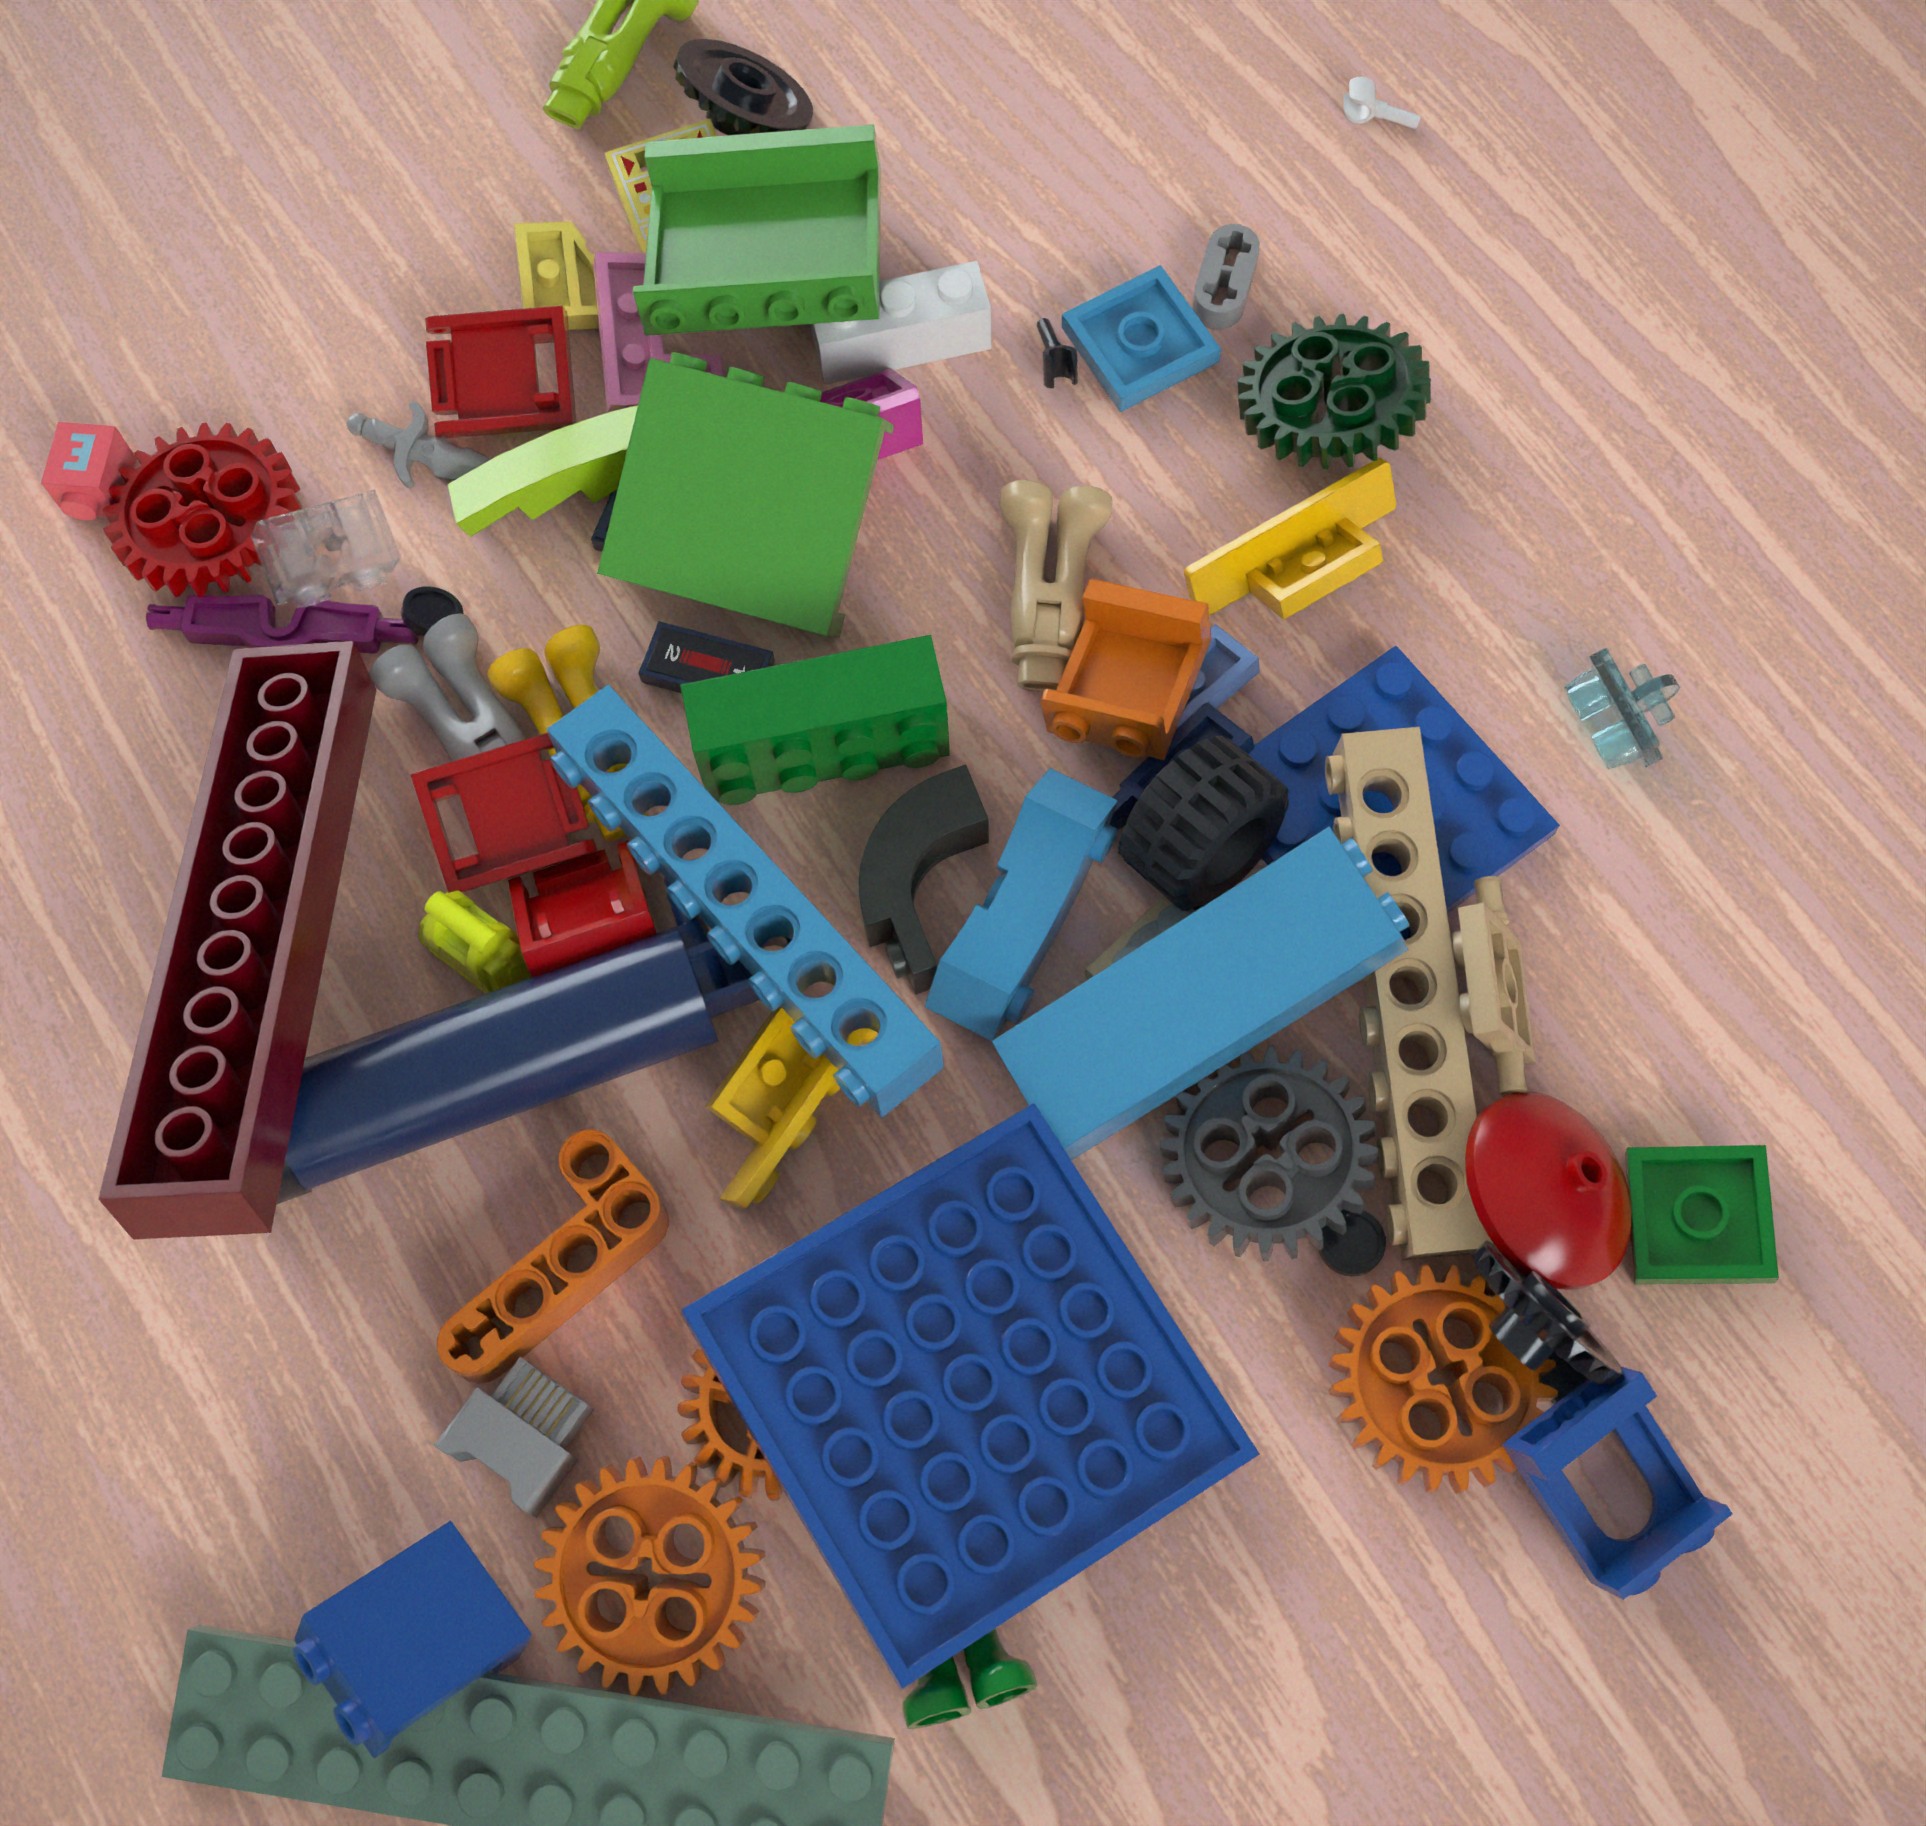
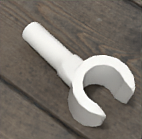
[1344,77,1421,130]

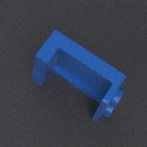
[293,1520,532,1758]

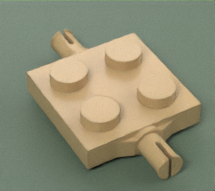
[1452,876,1536,1097]

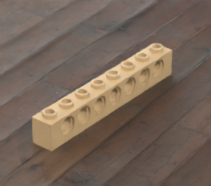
[1325,727,1493,1261]

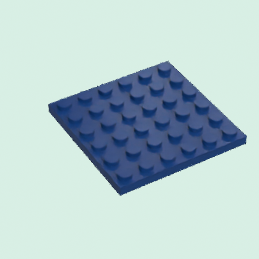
[681,1103,1260,1690]

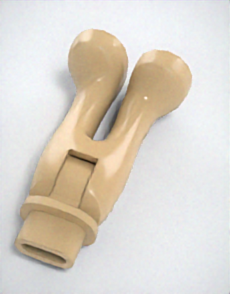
[999,480,1112,692]

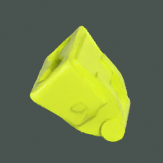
[418,891,532,994]

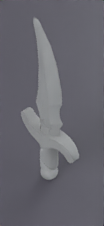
[347,401,521,510]

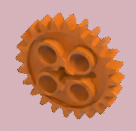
[1328,1265,1558,1494]
[534,1456,766,1695]

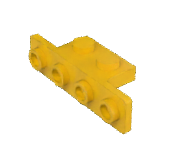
[1184,457,1397,620]
[705,1006,878,1209]

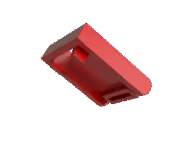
[425,305,577,438]
[410,733,598,893]
[508,840,657,977]

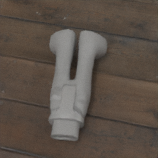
[369,614,527,761]

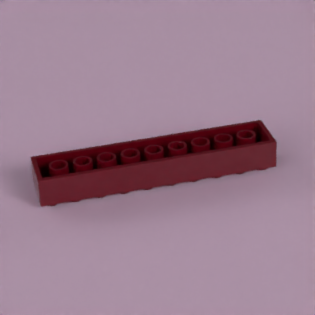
[98,641,377,1240]

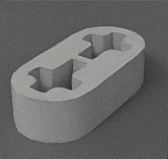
[1193,224,1260,330]

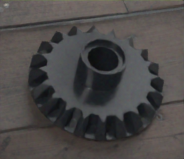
[673,39,813,136]
[1473,1240,1624,1386]

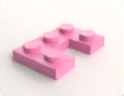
[593,252,724,413]

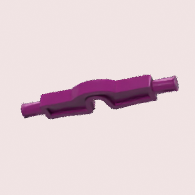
[146,594,419,654]

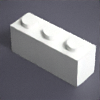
[811,261,992,385]

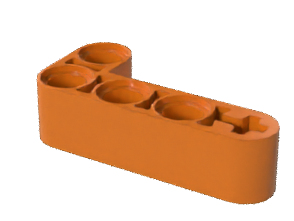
[437,1129,669,1384]

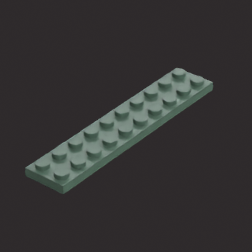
[161,1625,895,1826]

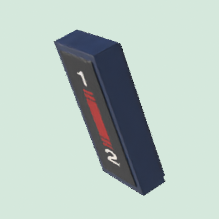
[638,621,775,693]

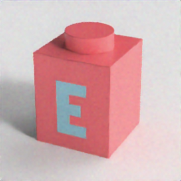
[41,422,137,520]

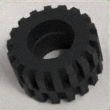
[1119,736,1289,911]

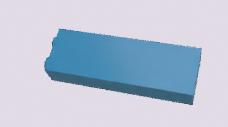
[992,826,1410,1161]

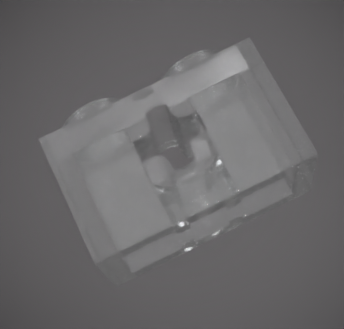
[251,489,401,608]

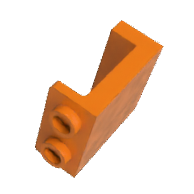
[1040,578,1212,760]

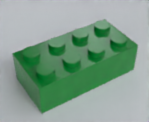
[680,635,950,805]

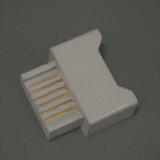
[434,1357,594,1518]

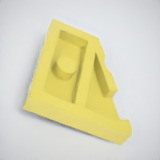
[514,221,599,330]

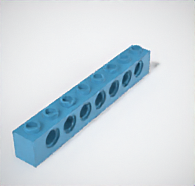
[547,684,944,1118]

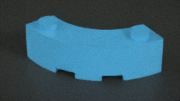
[924,768,1118,1041]

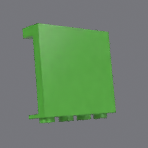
[633,124,881,336]
[597,352,895,638]

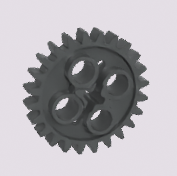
[1160,1045,1378,1261]

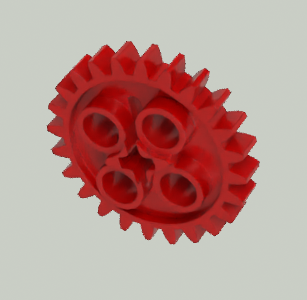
[102,422,302,598]

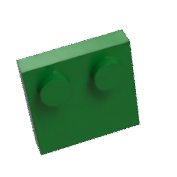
[1625,1145,1779,1285]

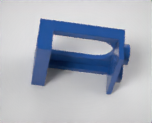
[1502,1366,1732,1600]

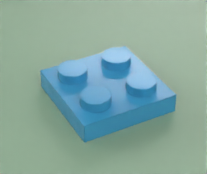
[1061,265,1221,412]

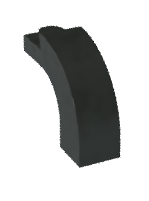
[859,764,989,995]

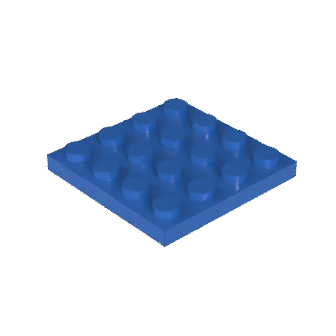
[1248,645,1560,940]

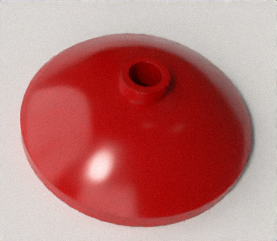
[1465,1092,1632,1290]

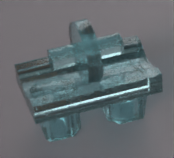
[1564,648,1680,770]

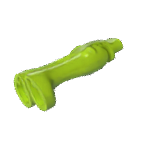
[543,0,699,129]

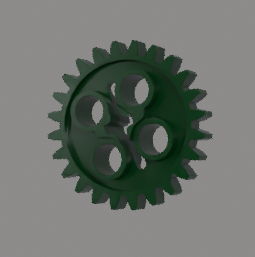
[1237,314,1431,469]

